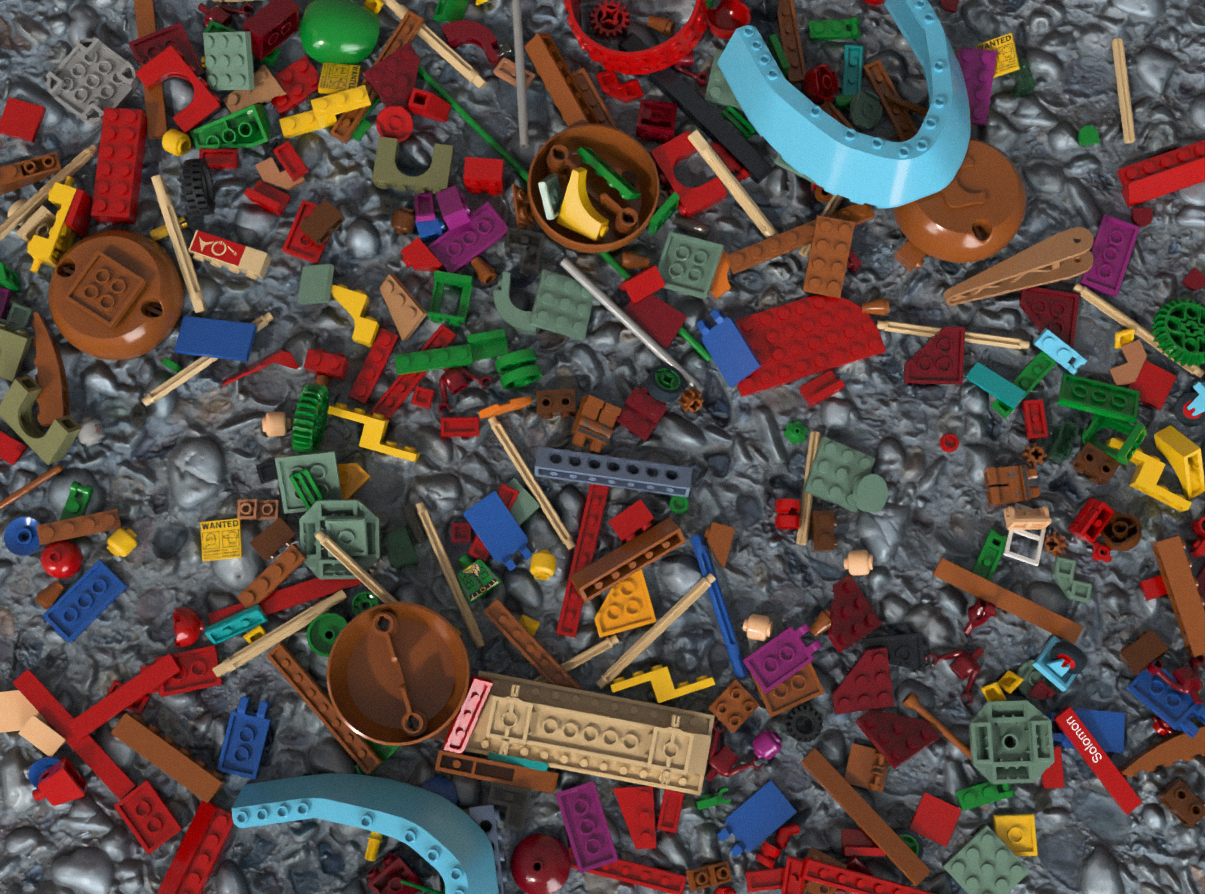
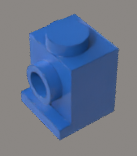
[415,217,445,243]

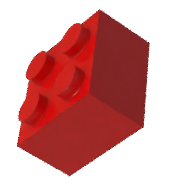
[463,157,506,196]

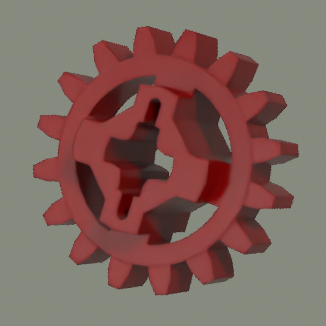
[590,0,630,40]

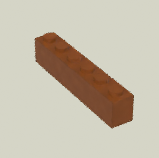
[524,33,600,128]
[569,517,686,603]
[1150,535,1205,657]
[111,712,227,803]

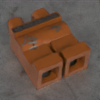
[570,395,622,454]
[983,465,1040,507]

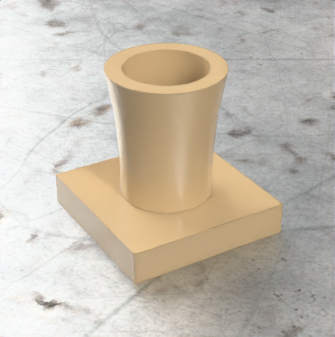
[8,199,56,243]

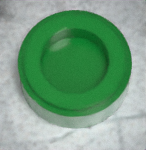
[669,496,689,514]

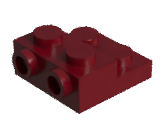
[636,99,677,143]
[615,386,668,442]
[366,851,425,894]

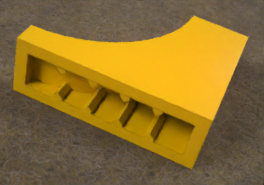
[556,167,609,241]
[1154,425,1205,500]

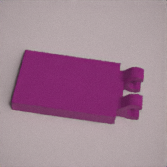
[742,623,822,694]

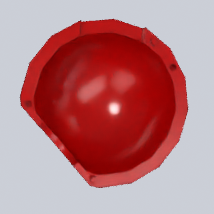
[706,0,751,39]

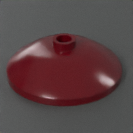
[510,833,571,894]

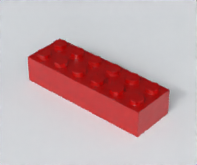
[91,107,148,225]

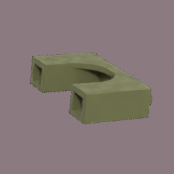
[372,137,455,195]
[0,322,33,382]
[0,375,82,465]

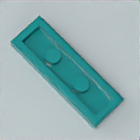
[841,44,863,96]
[966,362,1026,409]
[204,604,268,645]
[488,752,548,771]

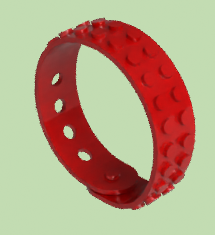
[564,0,707,75]

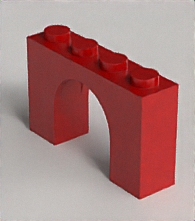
[135,45,222,135]
[650,130,727,220]

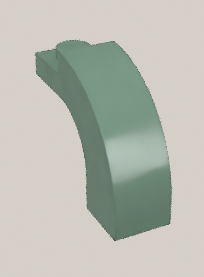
[493,272,537,335]

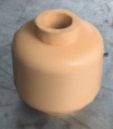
[262,412,291,437]
[844,550,873,576]
[743,614,773,641]

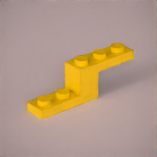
[279,85,371,139]
[327,402,420,462]
[1105,437,1192,512]
[610,664,715,703]

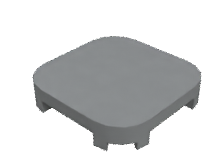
[46,37,139,126]

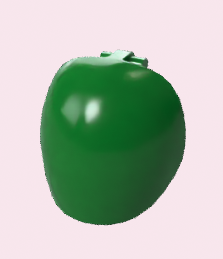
[298,0,380,65]

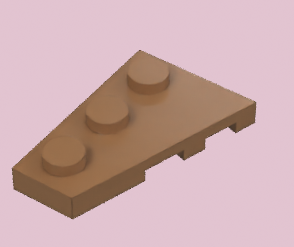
[223,65,287,113]
[380,274,428,341]

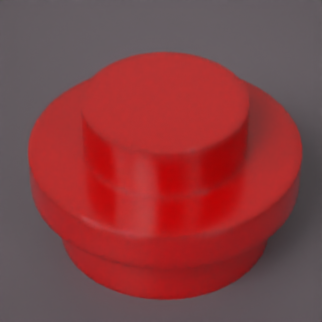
[939,433,959,453]

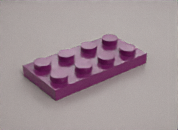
[957,47,997,126]
[428,201,511,274]
[1079,214,1140,297]
[555,781,618,873]

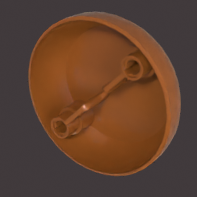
[527,124,660,253]
[893,138,1027,263]
[48,229,185,361]
[326,602,470,746]

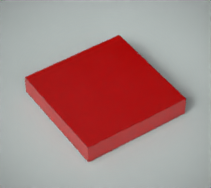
[0,97,46,143]
[65,189,93,238]
[1127,361,1177,411]
[908,792,962,847]

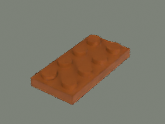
[802,215,855,298]

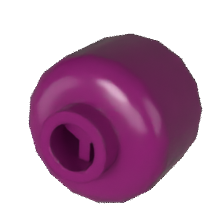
[752,729,782,760]

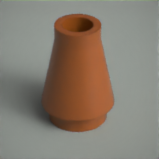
[647,15,675,36]
[621,250,650,269]
[471,256,497,285]
[861,297,890,316]
[34,580,65,610]
[810,609,831,638]

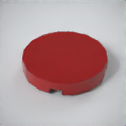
[376,105,413,143]

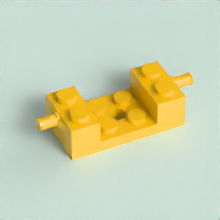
[27,176,77,273]

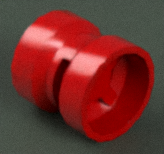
[754,841,782,869]

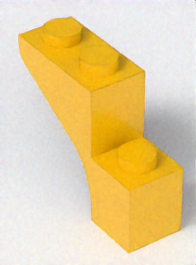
[331,284,380,348]

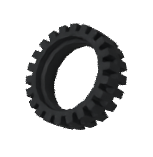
[183,158,215,216]

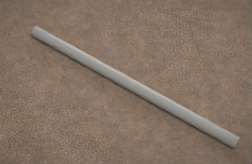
[512,0,529,149]
[560,257,705,393]

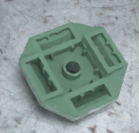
[299,499,381,579]
[969,700,1055,784]

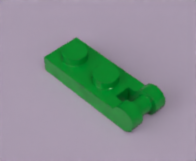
[808,17,861,41]
[59,481,94,539]
[971,528,1008,581]
[954,781,1015,811]

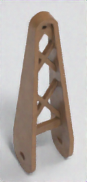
[943,227,1094,306]

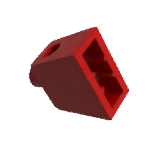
[32,757,88,806]

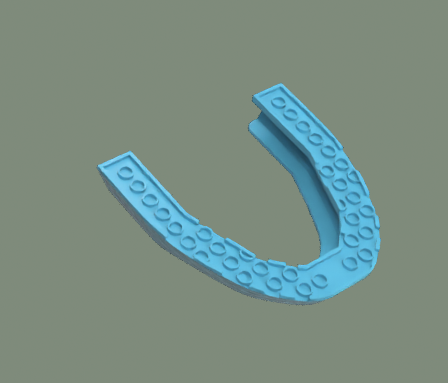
[717,0,971,208]
[232,773,499,894]

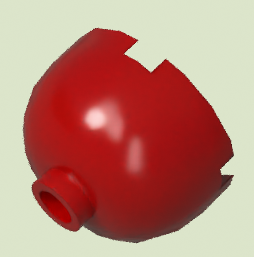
[803,63,838,103]
[40,540,83,579]
[173,607,204,647]

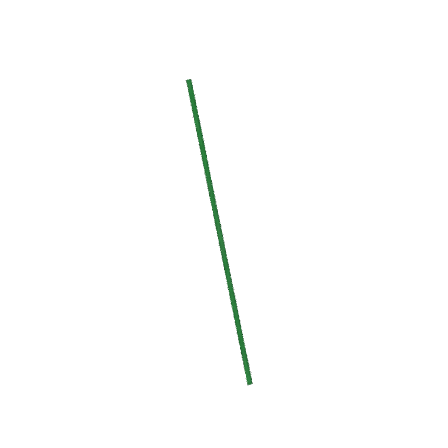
[417,65,712,362]

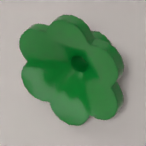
[784,421,808,445]

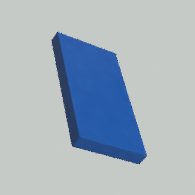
[174,316,257,362]
[42,559,129,644]

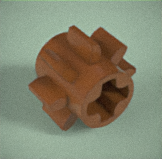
[678,388,704,413]
[1021,443,1047,468]
[1043,532,1069,556]

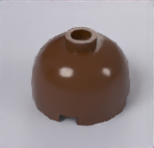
[1100,512,1142,552]

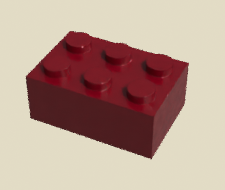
[243,0,299,61]

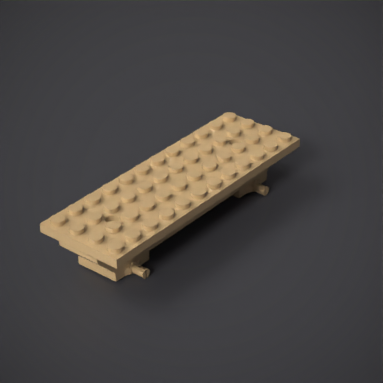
[464,670,715,796]

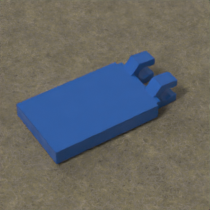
[696,308,762,387]
[462,491,533,571]
[1126,662,1205,738]
[217,696,272,779]
[1047,708,1125,753]
[716,780,797,858]

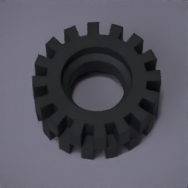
[785,706,823,742]

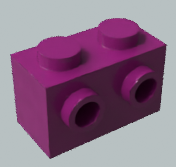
[435,185,471,230]

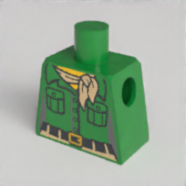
[457,554,502,604]

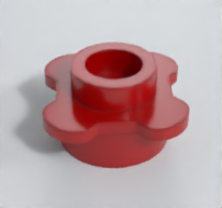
[1092,542,1112,563]
[1152,716,1174,736]

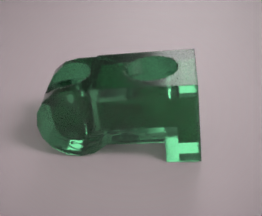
[1009,57,1036,97]

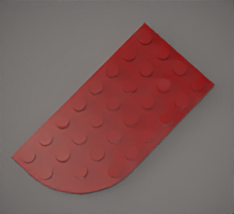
[735,295,886,398]

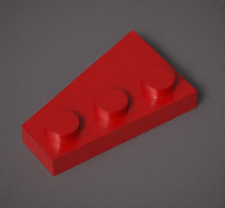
[613,786,656,849]

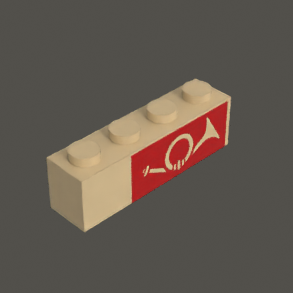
[188,230,271,280]

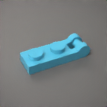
[1033,328,1088,375]

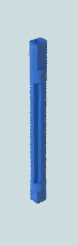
[690,534,749,679]

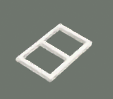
[1004,503,1046,566]

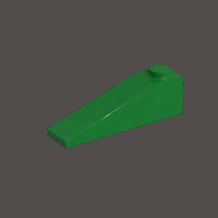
[189,104,270,149]

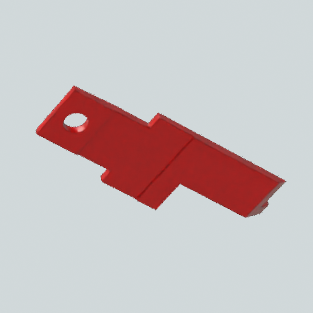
[222,348,299,386]

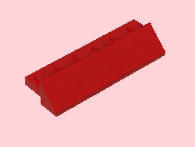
[1116,139,1205,208]
[157,800,234,894]

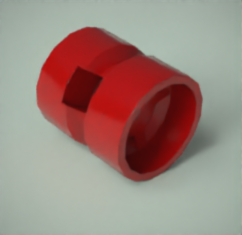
[775,499,800,529]

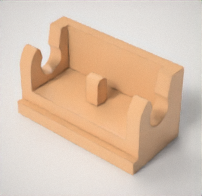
[1003,506,1052,530]
[18,715,67,757]

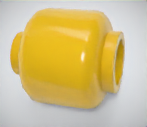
[162,129,191,156]
[107,528,137,558]
[530,549,556,580]

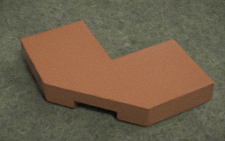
[255,157,306,191]
[1109,339,1147,387]

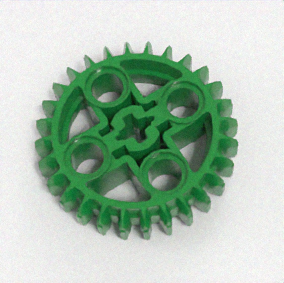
[1151,298,1205,367]
[291,383,330,453]

